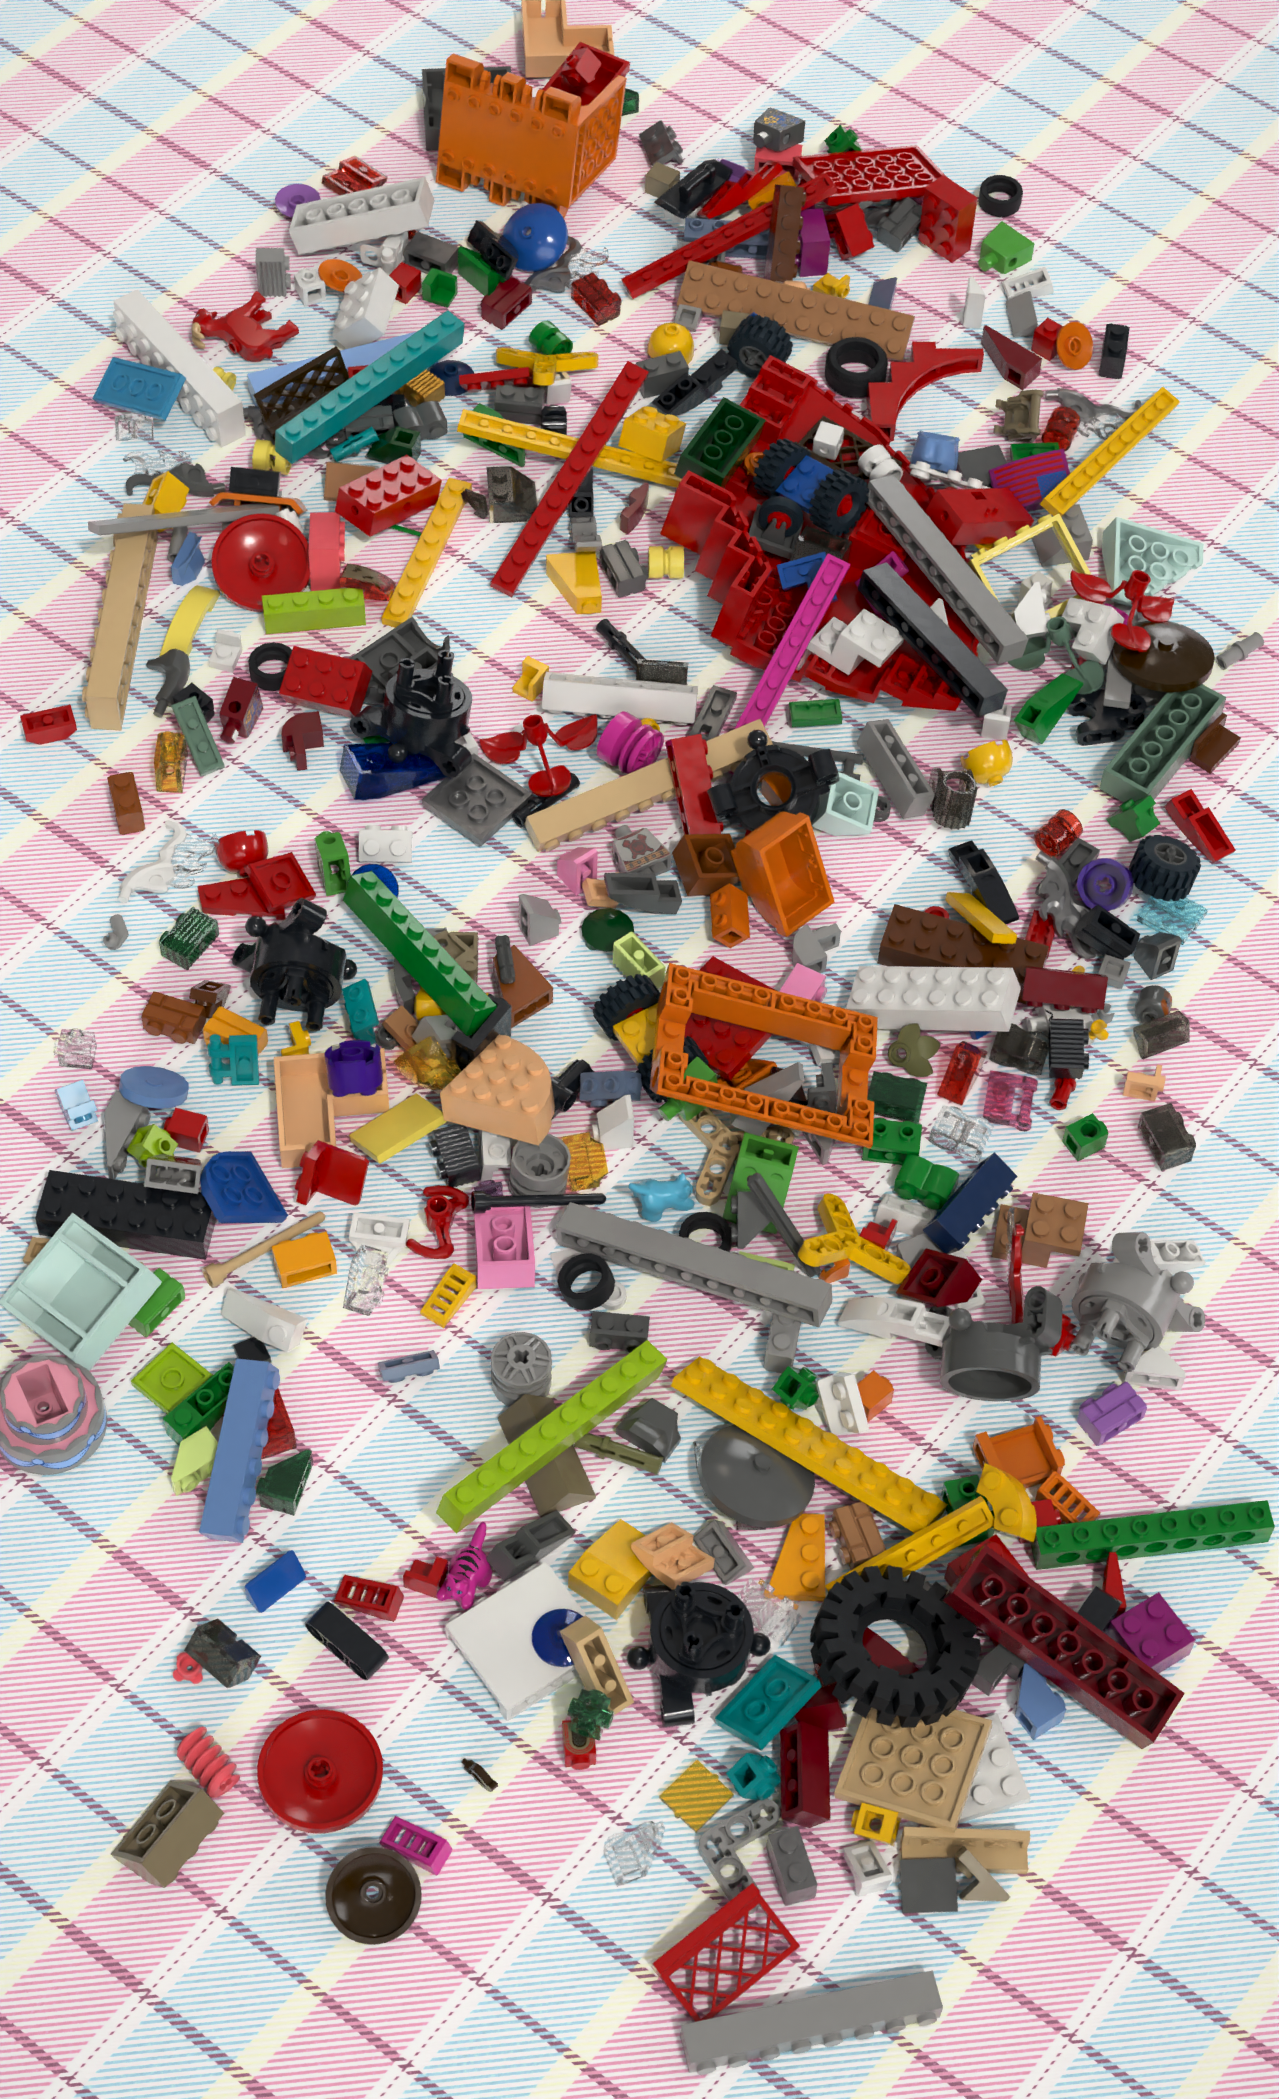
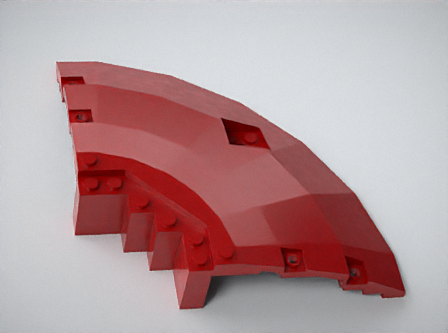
[660,355,979,711]

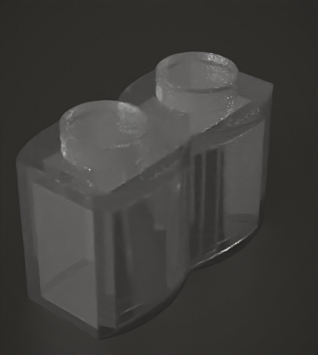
[928,1105,994,1162]

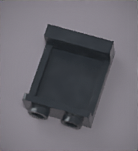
[451,994,511,1073]

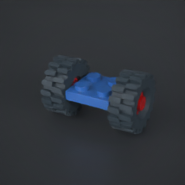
[753,438,869,536]

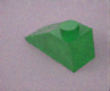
[463,403,525,468]

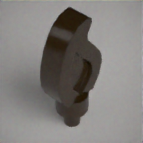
[461,1758,498,1792]

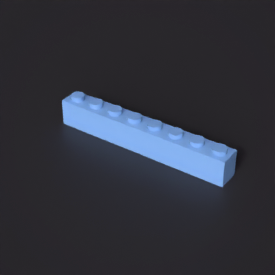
[247,331,438,406]

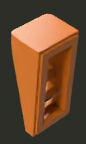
[1035,1471,1100,1524]

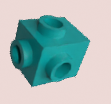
[726,1753,781,1800]

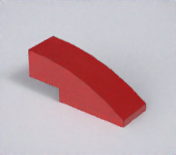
[1164,789,1236,863]

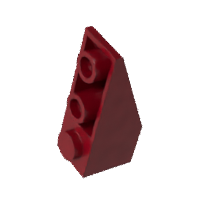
[981,325,1042,390]

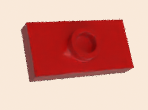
[1025,909,1056,959]

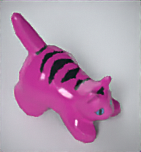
[436,1522,493,1610]

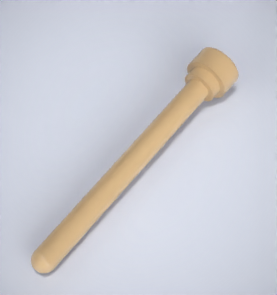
[202,1212,325,1288]

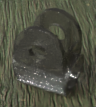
[929,767,978,830]

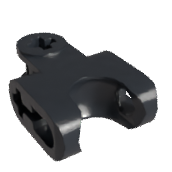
[1068,689,1147,746]

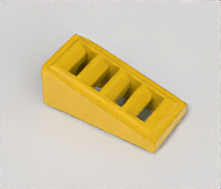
[420,1263,477,1328]

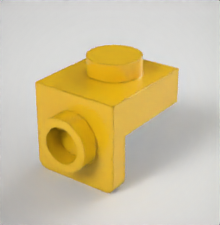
[281,1021,311,1056]

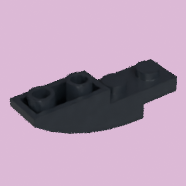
[467,220,519,280]
[652,349,739,416]
[948,840,1019,924]

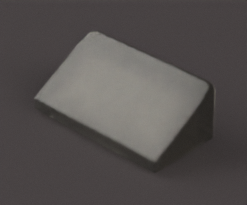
[1133,1011,1190,1060]

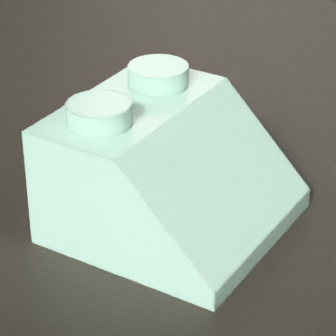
[812,772,879,836]

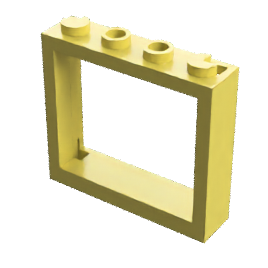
[968,514,1092,619]

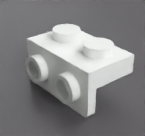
[359,825,413,863]

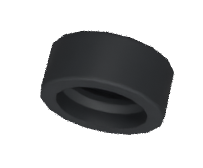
[978,175,1023,217]
[248,642,292,691]
[679,1211,732,1252]
[557,1253,615,1310]

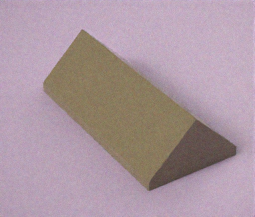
[498,1394,596,1517]

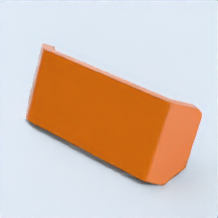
[209,492,307,515]

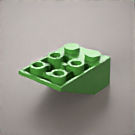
[723,1132,799,1234]

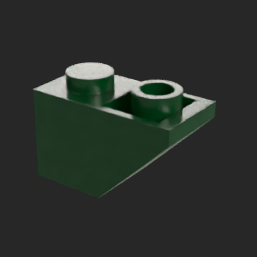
[367,426,421,463]

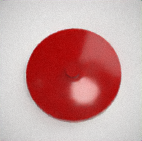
[212,513,311,612]
[257,1709,383,1834]

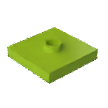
[131,1342,213,1414]

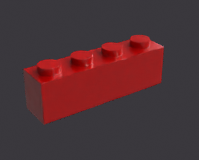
[665,734,724,834]

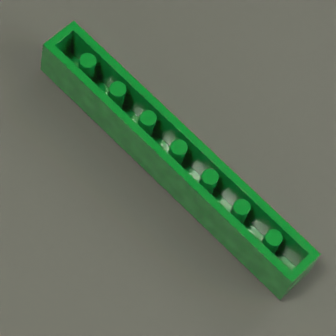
[343,871,497,1036]

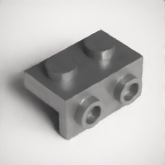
[639,120,684,166]

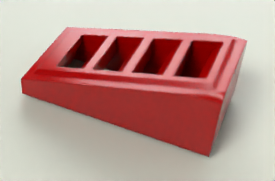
[1102,1552,1127,1619]
[333,1575,404,1622]

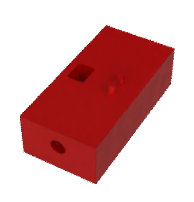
[924,488,1034,545]

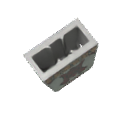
[613,825,672,876]
[144,1154,202,1194]

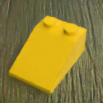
[568,1519,653,1620]

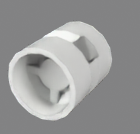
[858,445,903,481]

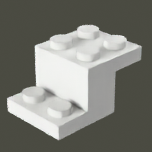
[807,609,904,675]

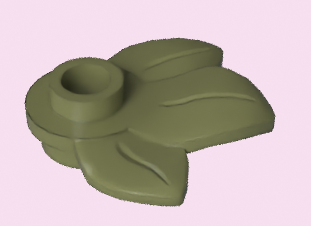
[888,1023,940,1077]

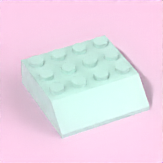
[0,1213,162,1371]

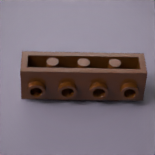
[764,184,806,282]

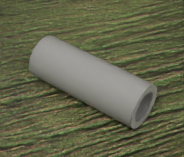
[167,526,188,563]

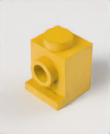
[851,1803,901,1847]

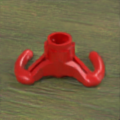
[406,1185,469,1259]

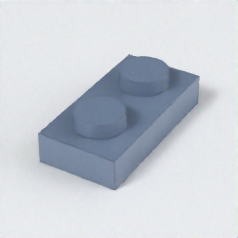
[378,1350,440,1383]

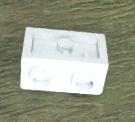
[478,1130,511,1182]
[815,1372,870,1436]

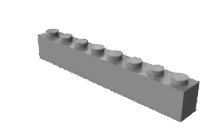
[680,1970,943,2075]

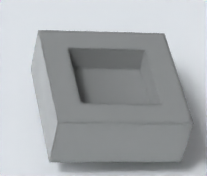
[1098,954,1131,989]

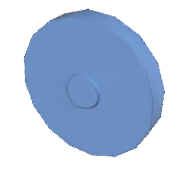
[119,1066,189,1109]

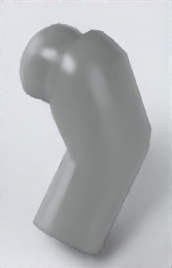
[103,914,129,950]

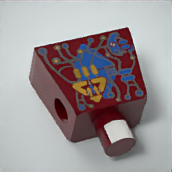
[219,677,264,744]

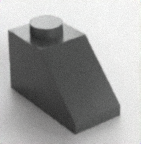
[1134,932,1182,980]

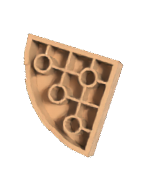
[440,1034,555,1146]

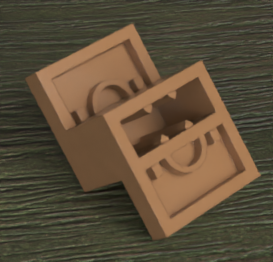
[991,1192,1089,1268]

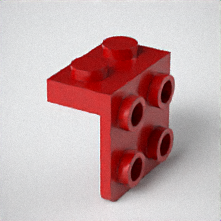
[295,1140,369,1206]

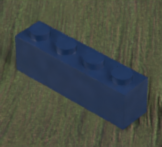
[923,1152,1018,1254]

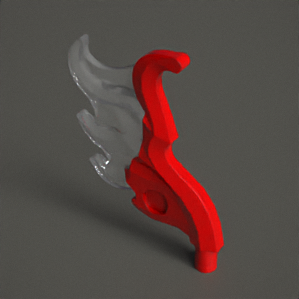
[1006,1207,1024,1324]

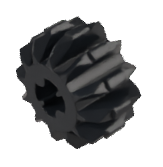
[540,405,567,435]

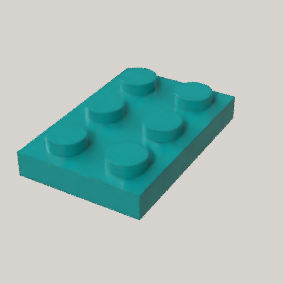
[715,1655,822,1751]

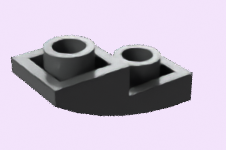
[394,957,415,1014]

